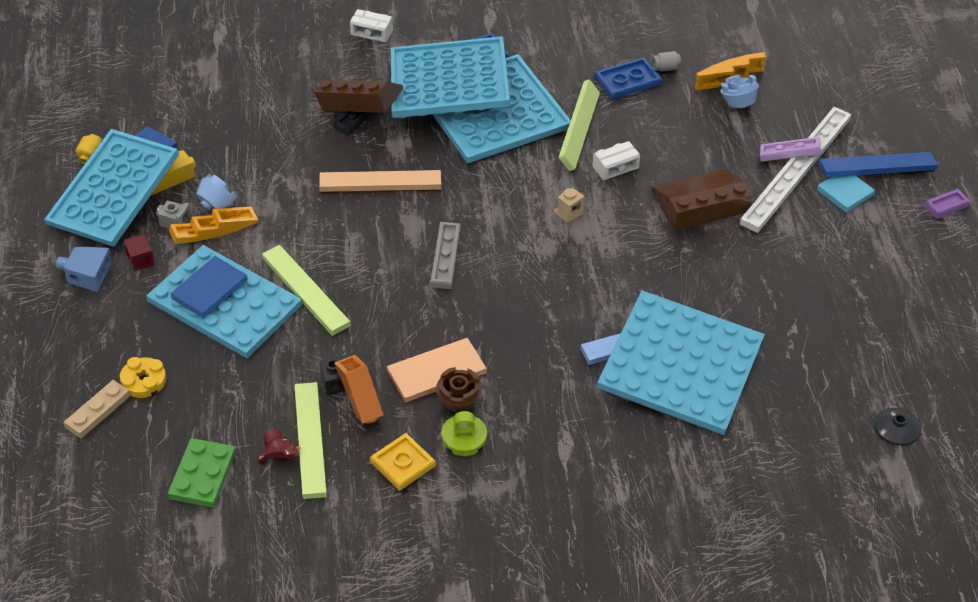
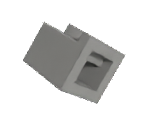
[157,200,191,228]

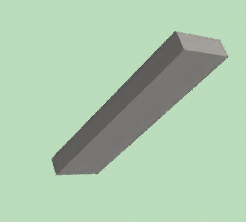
[430,222,461,289]

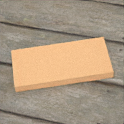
[387,338,487,403]

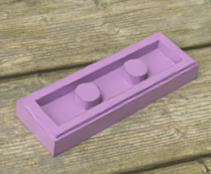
[760,137,821,162]

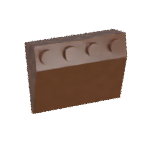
[651,169,753,230]

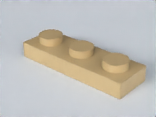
[63,380,130,439]

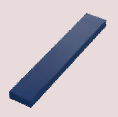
[818,152,938,177]

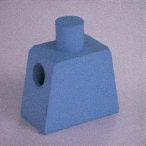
[56,247,112,292]

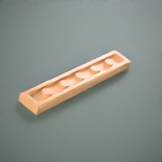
[319,170,441,192]

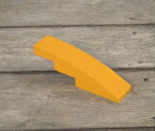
[695,52,766,90]
[169,206,258,244]

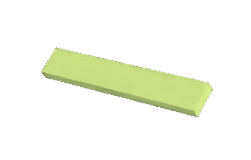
[558,79,600,171]
[262,245,350,336]
[295,382,327,499]

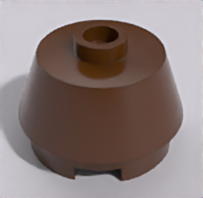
[436,367,482,412]

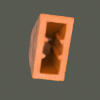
[335,355,383,424]

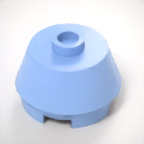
[720,75,759,108]
[196,173,238,211]

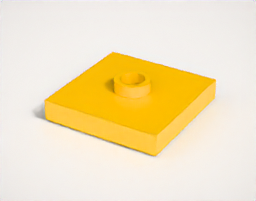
[370,433,436,491]

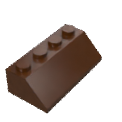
[314,80,404,113]

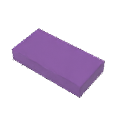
[924,189,971,219]

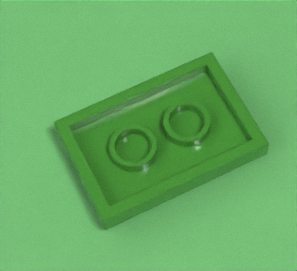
[168,438,236,508]

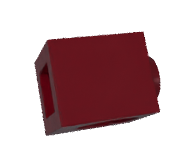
[124,234,154,271]

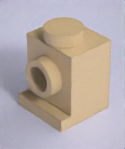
[554,188,584,223]

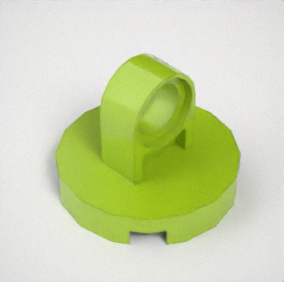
[441,411,487,456]

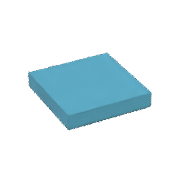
[817,175,875,213]

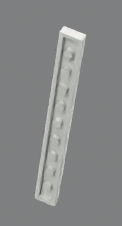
[740,107,851,233]

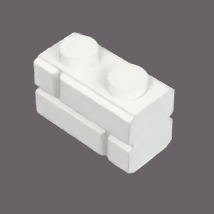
[350,9,393,43]
[593,141,640,181]

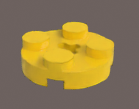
[120,357,166,398]

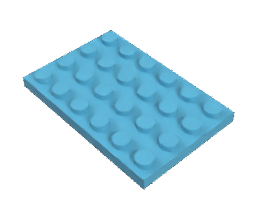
[44,129,179,247]
[146,245,302,358]

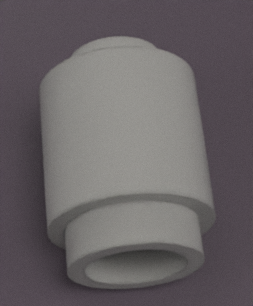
[652,51,681,72]

